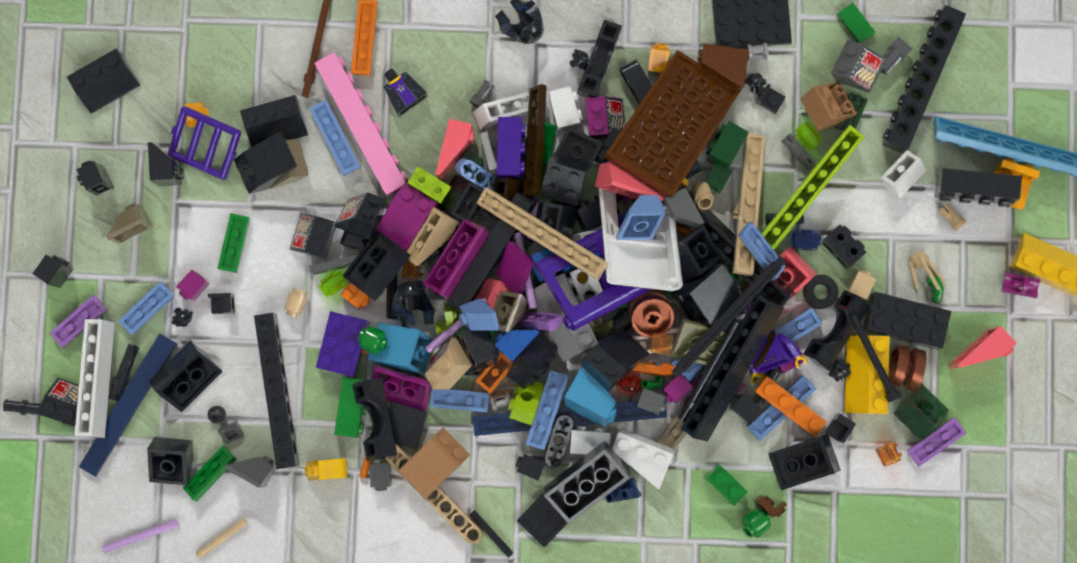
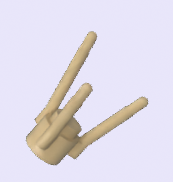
[908,250,945,291]

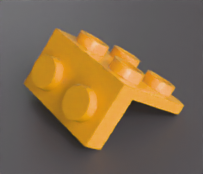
[994,158,1040,210]

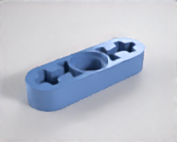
[456,158,496,191]

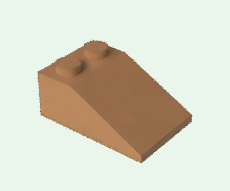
[398,428,470,499]

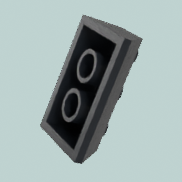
[67,49,141,114]
[240,95,309,147]
[342,230,411,301]
[149,340,223,412]

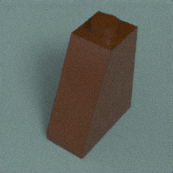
[697,44,749,91]

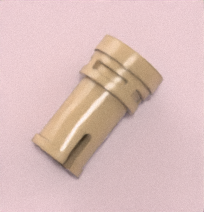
[938,203,967,231]

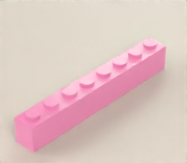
[315,52,409,197]

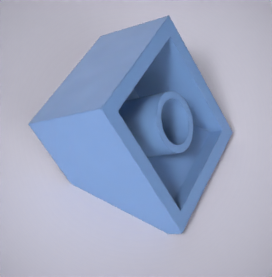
[616,195,666,240]

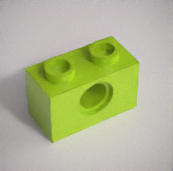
[408,167,451,204]
[508,382,545,425]

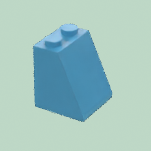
[368,323,434,377]
[565,366,617,428]

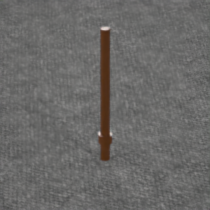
[302,0,331,98]

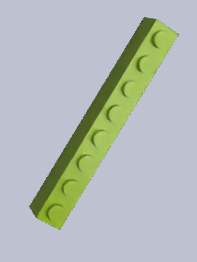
[761,125,864,250]

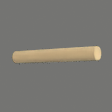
[196,518,248,559]

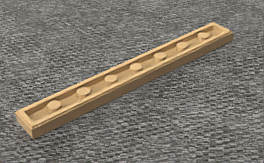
[733,133,765,276]
[476,187,609,280]

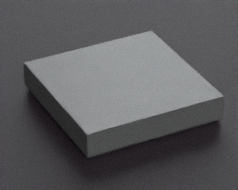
[480,131,497,176]

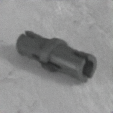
[781,134,816,169]

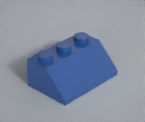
[495,330,540,362]

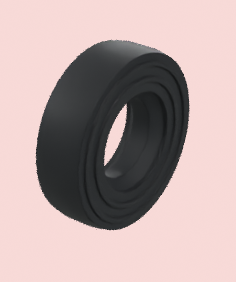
[803,275,839,309]

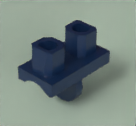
[605,478,642,503]

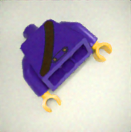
[749,330,808,384]

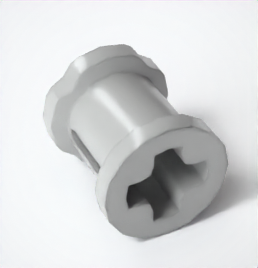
[746,42,768,61]
[490,390,511,411]

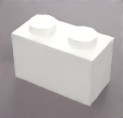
[548,86,583,132]
[881,150,926,198]
[570,426,610,455]

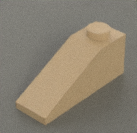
[407,207,459,266]

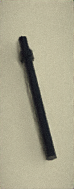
[678,319,741,422]

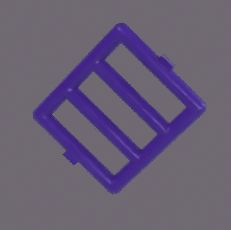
[167,106,241,180]

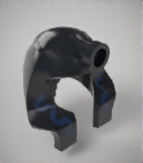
[495,0,544,44]
[392,280,436,328]

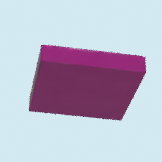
[496,241,534,295]

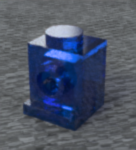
[792,229,822,251]

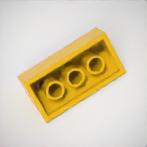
[1009,233,1077,298]
[844,336,890,414]

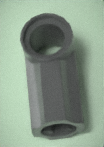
[880,36,912,75]

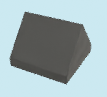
[218,420,244,444]

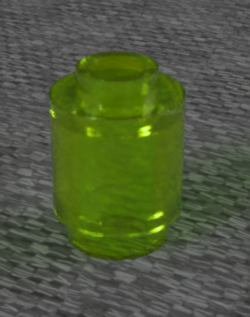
[795,121,822,151]
[318,270,347,298]

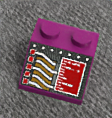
[585,96,625,139]

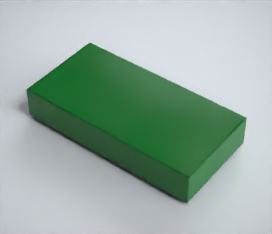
[837,3,875,43]

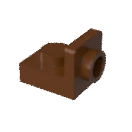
[754,495,787,518]

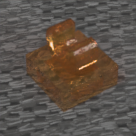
[402,260,424,279]
[650,332,673,356]
[875,442,902,466]

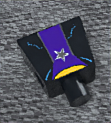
[384,68,428,117]

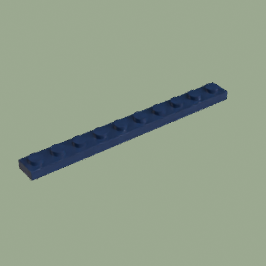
[473,400,667,436]

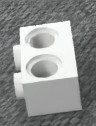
[568,269,603,304]

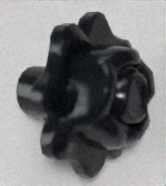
[570,49,589,71]
[745,73,767,93]
[171,307,193,327]
[828,359,851,382]

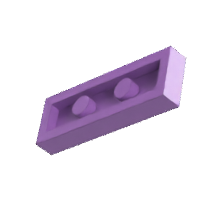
[50,295,108,348]
[515,311,563,332]
[906,417,966,467]

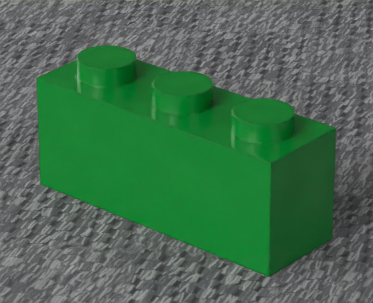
[334,377,367,438]

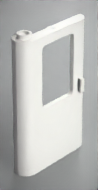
[598,188,683,291]

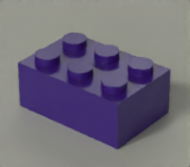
[497,117,526,181]
[316,311,370,378]

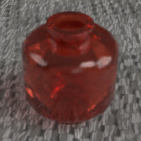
[616,371,643,396]

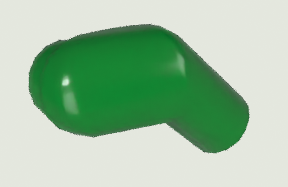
[926,276,944,304]
[641,376,665,390]

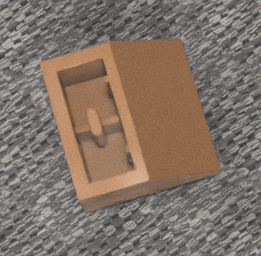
[800,82,857,131]

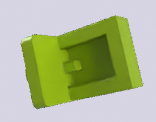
[436,303,458,334]

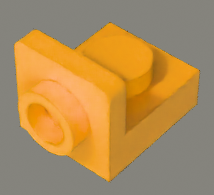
[648,43,670,73]

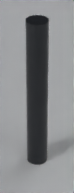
[469,510,514,558]

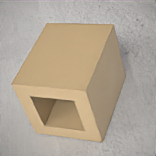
[847,270,876,301]

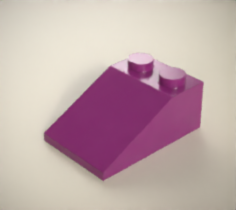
[374,183,438,252]

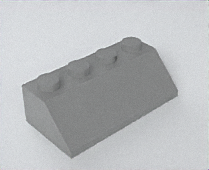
[533,273,598,362]

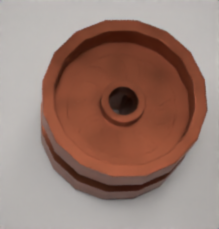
[628,289,674,338]
[889,344,927,392]

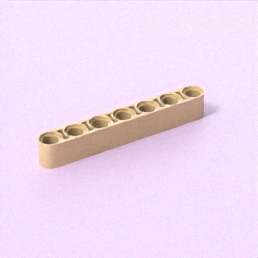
[386,443,482,544]

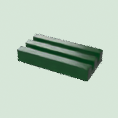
[835,92,868,131]

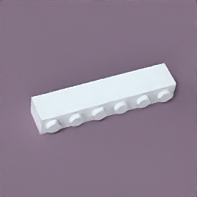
[75,319,115,438]

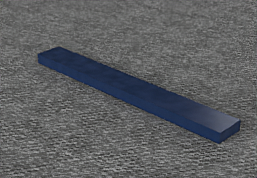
[79,333,177,477]

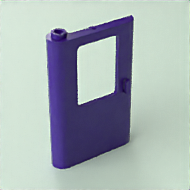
[534,216,654,331]

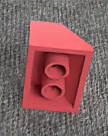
[595,161,664,201]

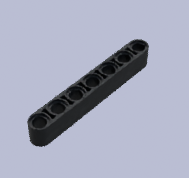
[619,59,702,179]
[447,192,535,313]

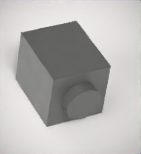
[636,388,667,415]
[369,463,392,491]

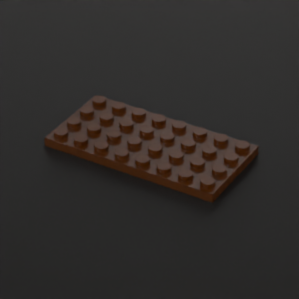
[604,50,741,198]

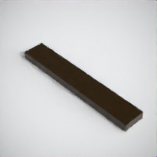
[523,84,547,198]

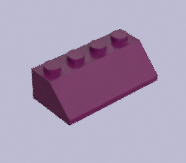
[423,219,489,300]

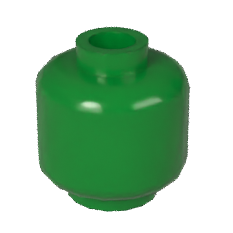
[358,326,388,354]
[742,509,771,538]

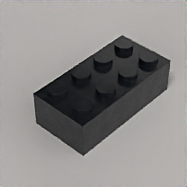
[934,168,1022,207]
[863,292,951,350]
[544,441,630,524]

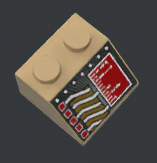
[425,335,472,390]

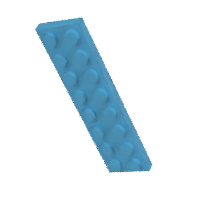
[933,116,1077,177]

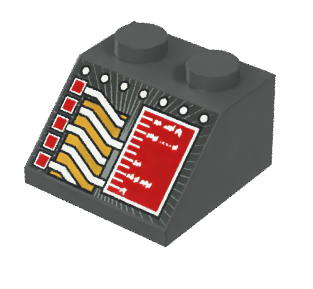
[831,39,887,93]

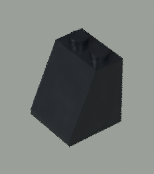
[671,264,742,325]

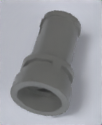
[469,80,495,108]

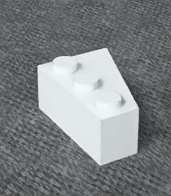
[612,428,675,489]

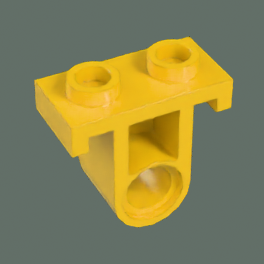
[305,458,348,481]

